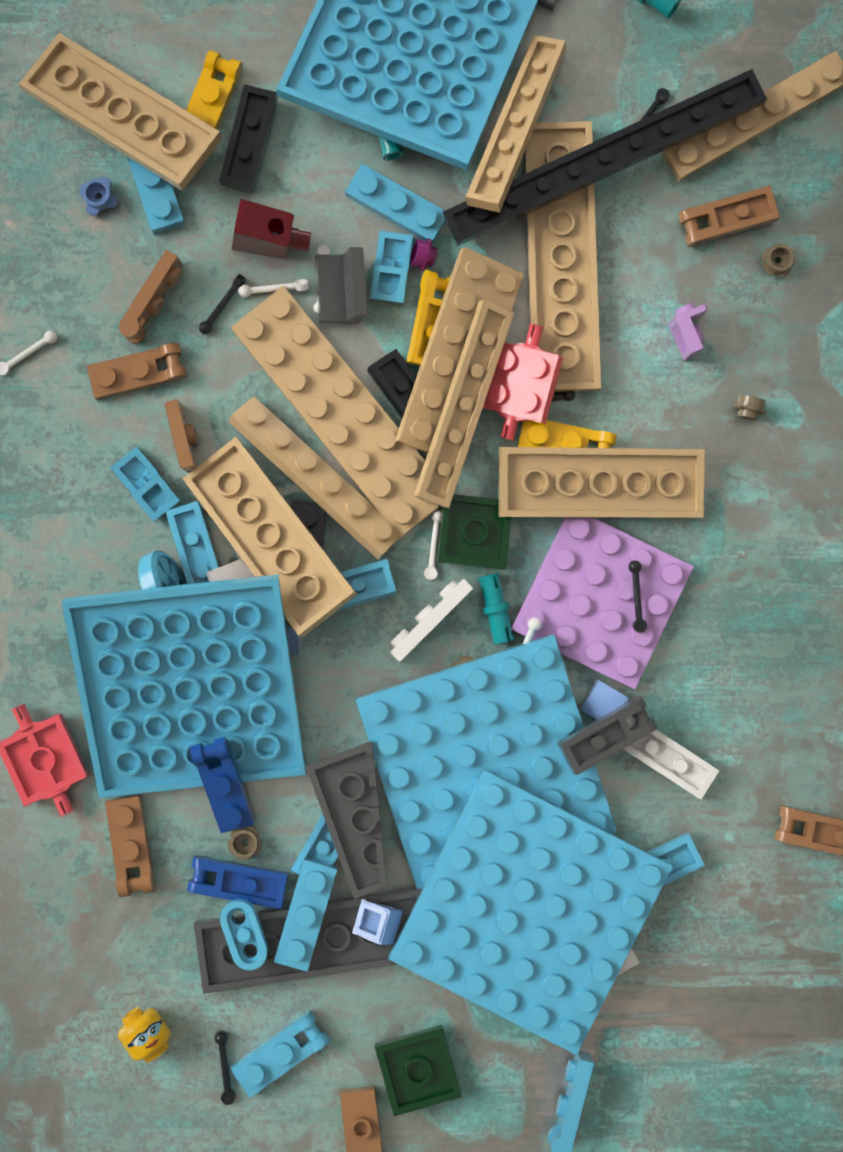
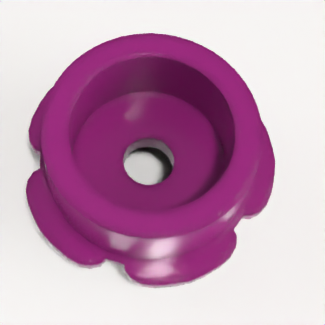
[410,238,437,272]

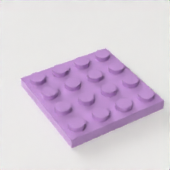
[511,517,694,690]

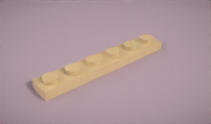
[466,35,566,213]
[661,51,843,182]
[414,299,514,508]
[228,396,401,560]

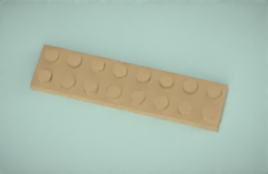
[524,121,601,392]
[230,286,440,539]

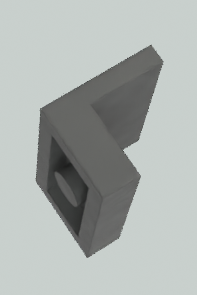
[315,247,368,323]

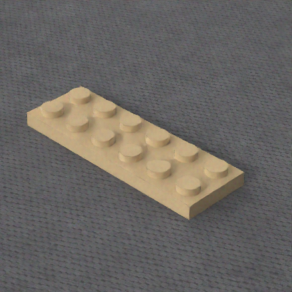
[19,33,222,191]
[395,247,524,454]
[182,437,358,638]
[498,447,705,518]

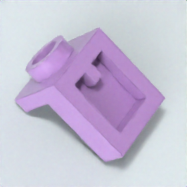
[668,303,708,361]

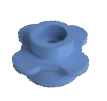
[79,177,118,216]

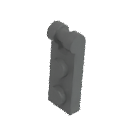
[557,696,658,775]

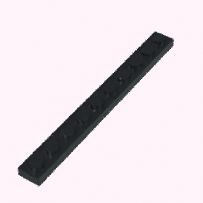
[443,69,767,246]

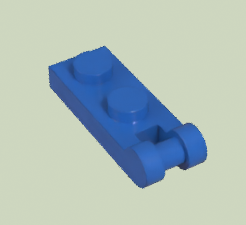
[190,737,255,833]
[187,855,289,909]

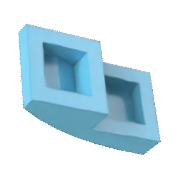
[370,230,413,303]
[110,446,180,522]

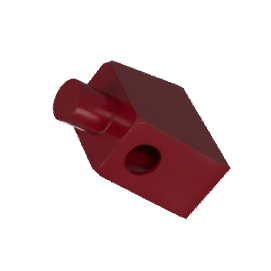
[231,199,312,259]

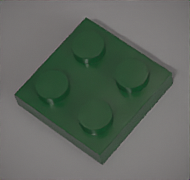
[436,494,511,570]
[375,1025,462,1116]

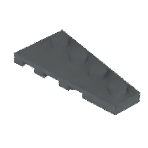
[306,741,387,899]

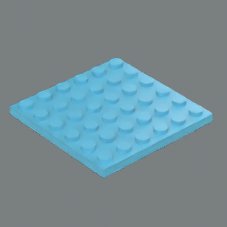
[276,0,539,171]
[62,574,306,798]
[355,634,617,889]
[388,769,673,1055]

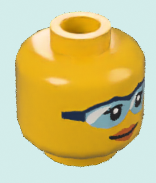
[118,1006,171,1063]

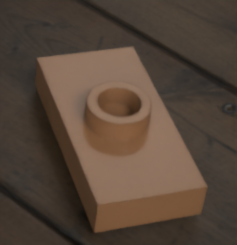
[164,399,198,473]
[340,1086,383,1152]

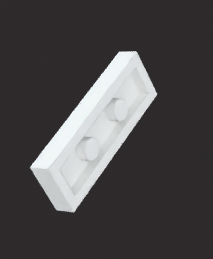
[390,579,473,662]
[623,716,719,800]

